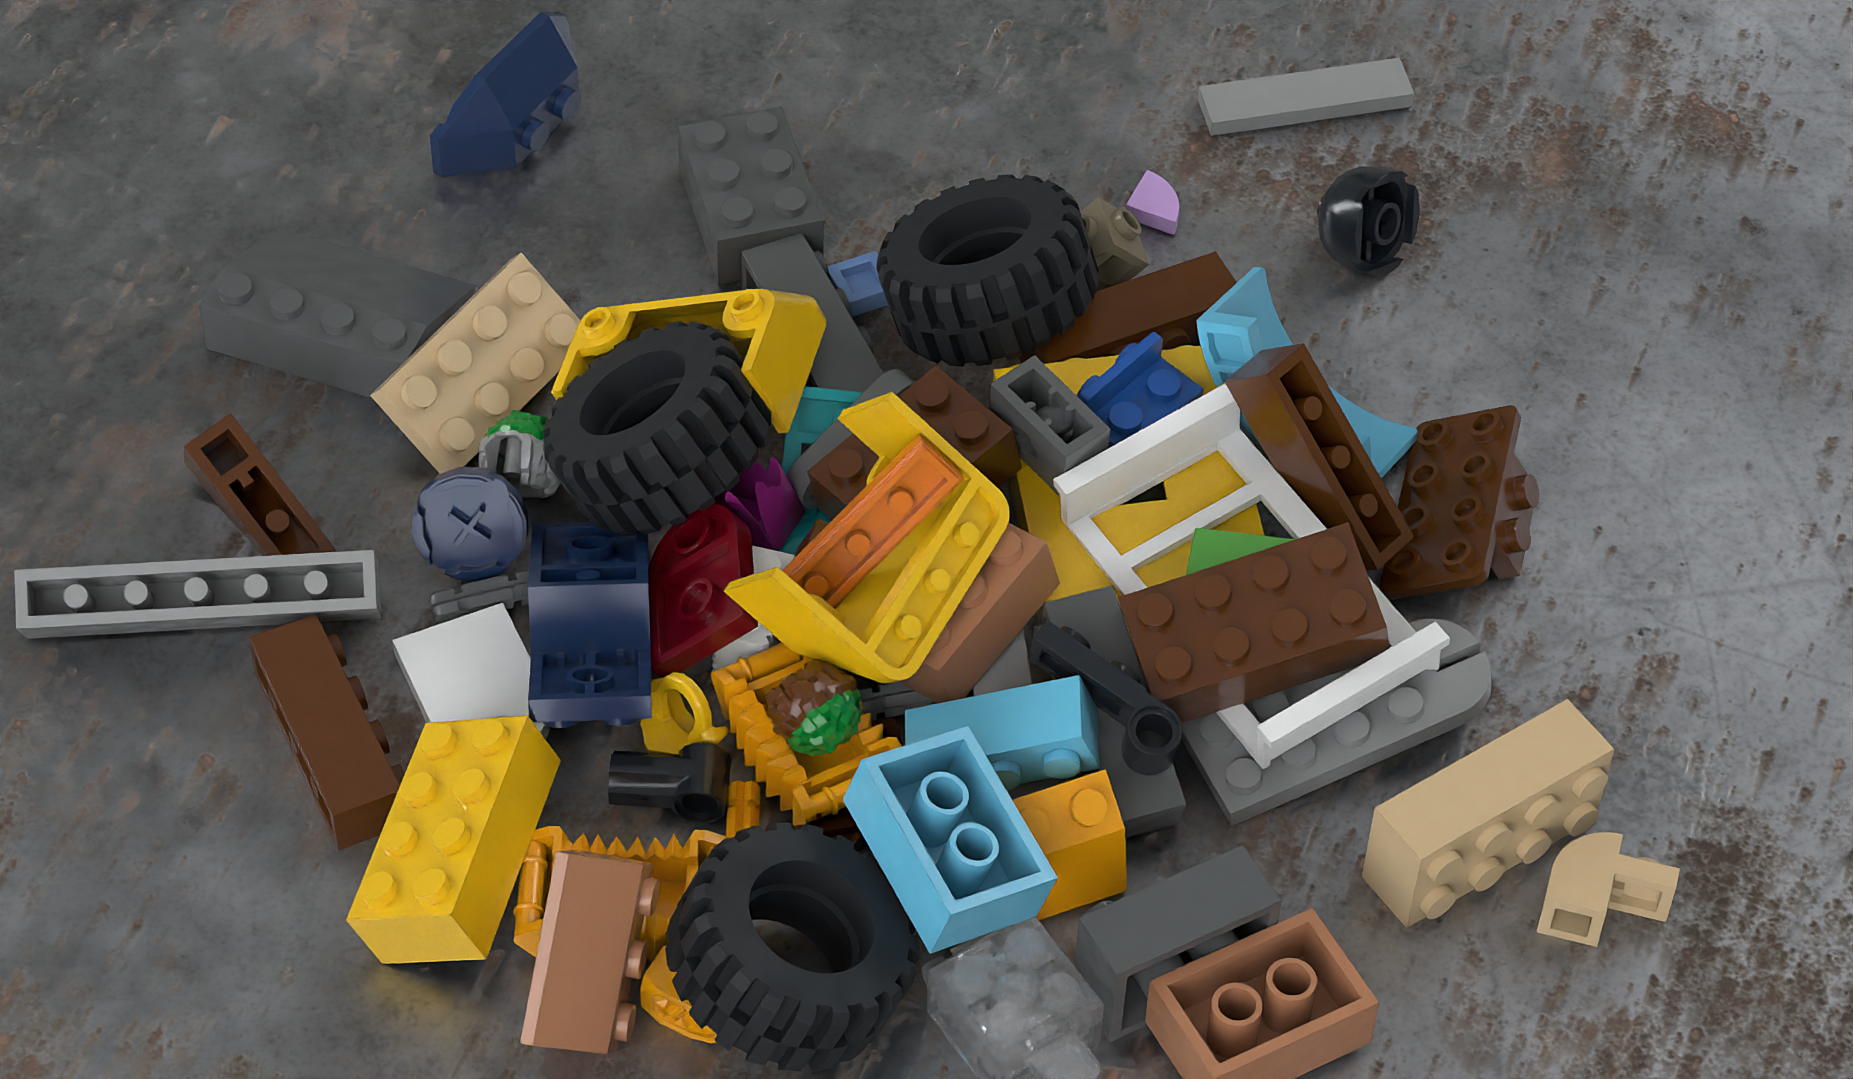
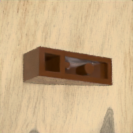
[184,413,336,556]

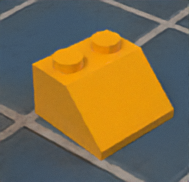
[1012,769,1127,922]

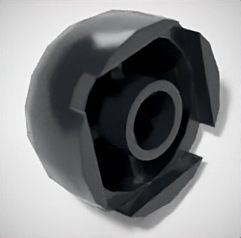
[1317,166,1420,277]

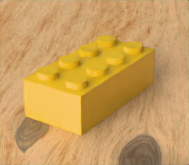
[346,715,561,964]

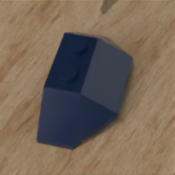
[430,11,581,177]

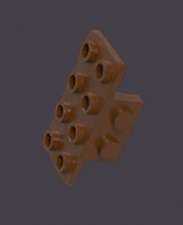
[1379,405,1539,600]

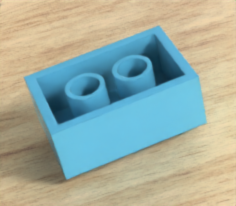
[843,726,1058,954]

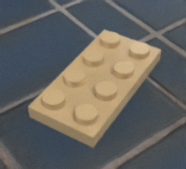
[370,252,581,473]

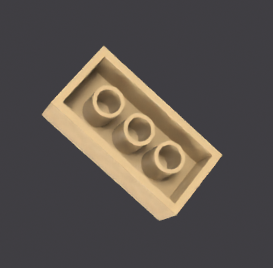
[1362,699,1614,928]

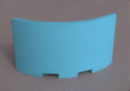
[1196,267,1418,478]

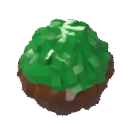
[765,659,862,756]

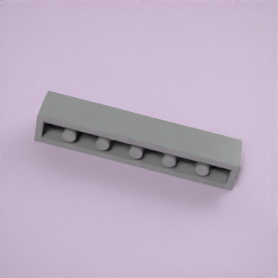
[14,550,382,639]

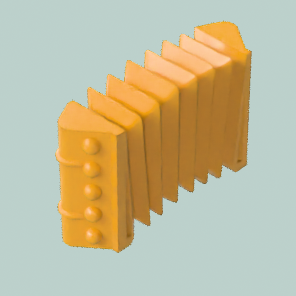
[711,643,902,829]
[513,826,729,963]

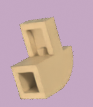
[1537,832,1680,947]

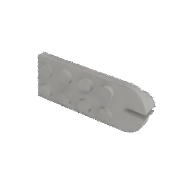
[1181,619,1492,827]

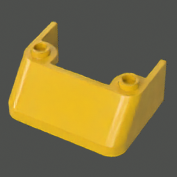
[551,289,826,434]
[724,392,1009,683]

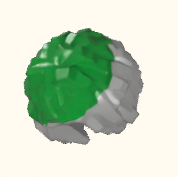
[477,410,561,498]

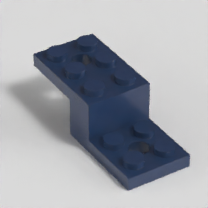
[528,522,652,728]

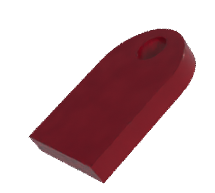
[649,504,758,678]

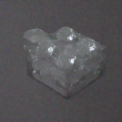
[927,917,1104,1079]

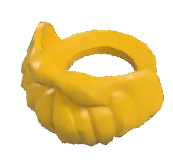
[640,672,730,754]

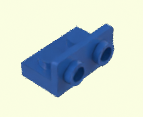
[1077,332,1204,448]

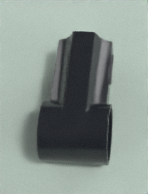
[608,742,732,823]

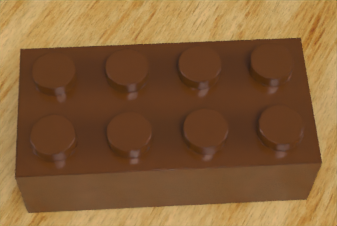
[1118,522,1390,723]

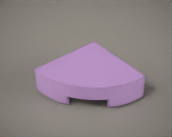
[1126,170,1180,235]

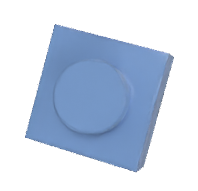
[827,251,888,317]

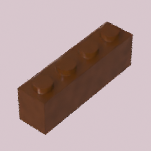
[1018,251,1237,364]
[1224,343,1414,571]
[248,614,405,850]

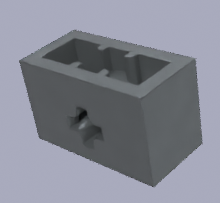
[989,355,1110,496]

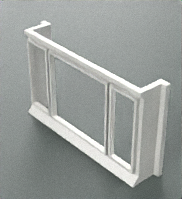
[1053,384,1450,769]

